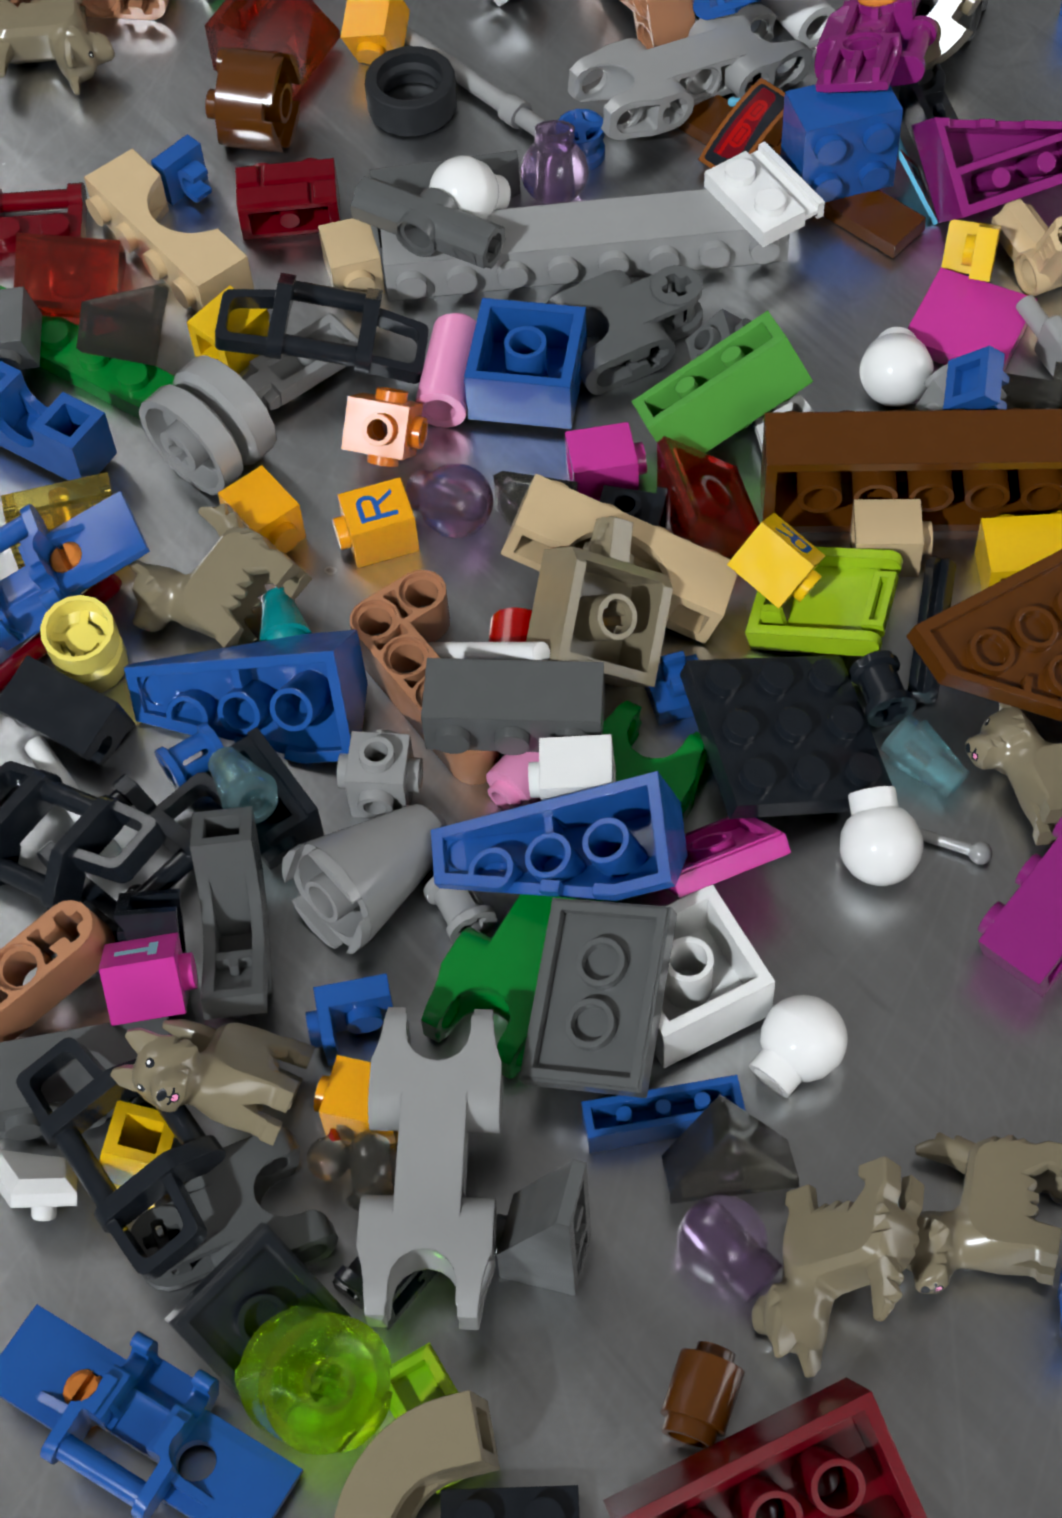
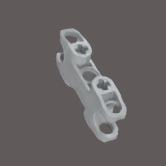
[568,4,813,141]
[356,1007,504,1330]

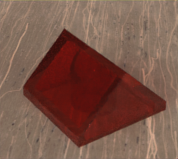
[14,233,126,321]
[657,436,760,560]

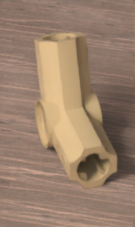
[991,199,1062,297]

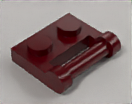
[0,182,87,268]

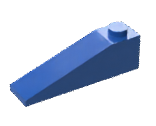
[124,630,368,764]
[431,771,688,901]

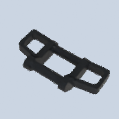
[215,272,429,384]
[0,761,166,909]
[36,772,244,957]
[16,1037,226,1280]

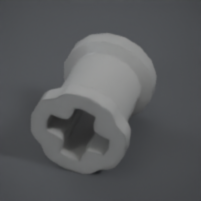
[423,876,498,944]

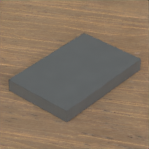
[519,898,677,1098]

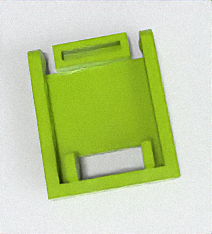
[745,547,903,657]

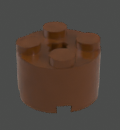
[205,47,301,153]

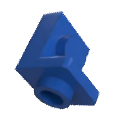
[305,973,394,1066]

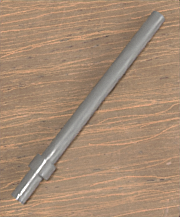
[404,26,555,143]

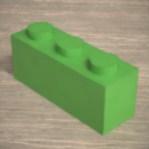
[632,310,814,471]

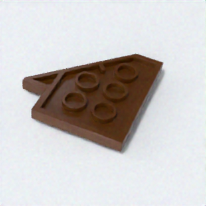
[906,549,1062,721]

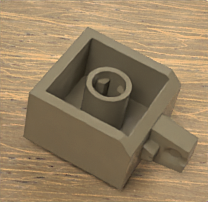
[526,516,673,687]

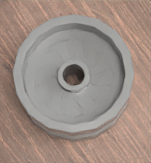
[139,355,277,495]

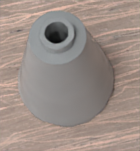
[282,804,447,954]

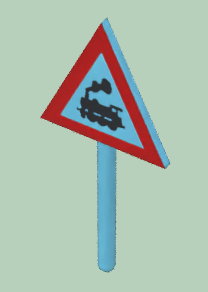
[897,138,938,225]

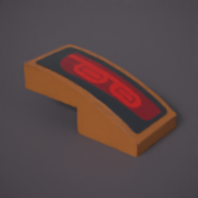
[698,78,785,168]

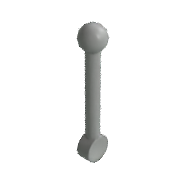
[919,828,992,865]

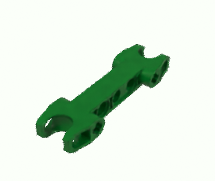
[421,700,709,1079]

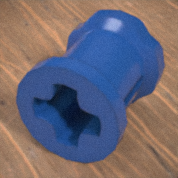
[154,722,231,790]

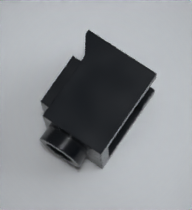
[114,888,187,953]

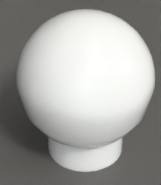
[429,156,511,219]
[859,327,934,407]
[840,786,924,886]
[749,995,848,1098]

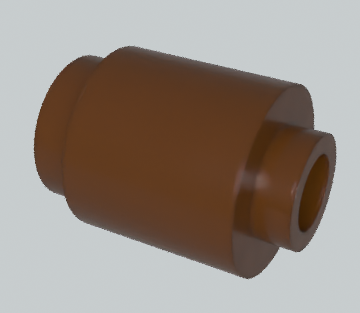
[660,1341,745,1450]

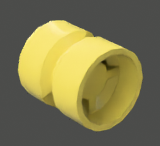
[40,595,128,693]

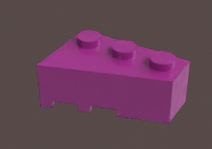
[911,117,1062,223]
[978,817,1062,997]

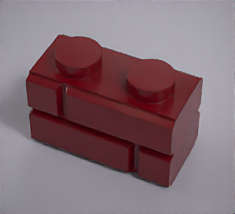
[235,158,341,241]

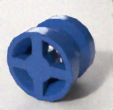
[556,109,605,172]

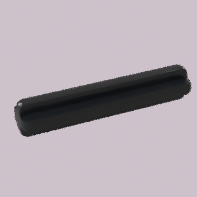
[907,556,956,705]

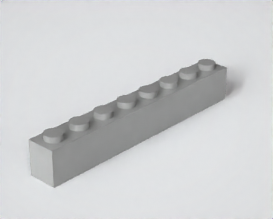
[380,189,790,301]

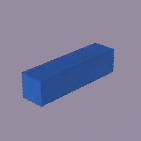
[581,1075,746,1154]

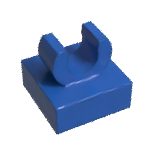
[151,134,212,206]
[943,345,1010,410]
[645,651,698,726]

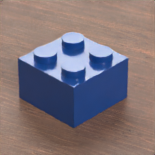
[780,84,903,203]
[464,298,587,429]

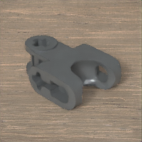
[546,265,703,395]
[131,1127,338,1292]

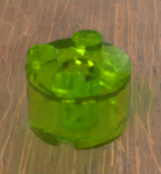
[234,1305,393,1455]

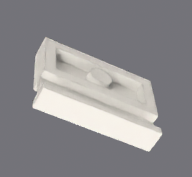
[704,141,825,247]

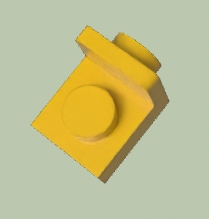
[942,219,1001,282]

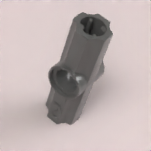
[350,176,506,269]

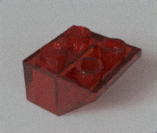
[204,0,341,97]

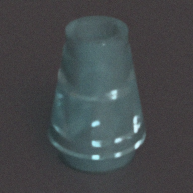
[880,714,970,798]
[208,747,278,824]

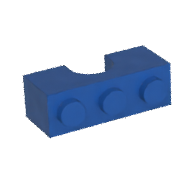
[0,361,117,489]

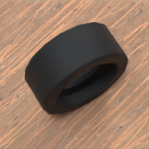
[365,46,457,136]

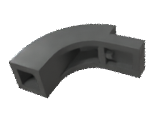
[190,806,272,1020]

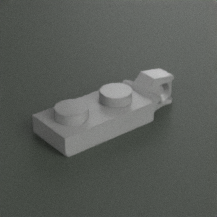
[242,313,359,410]

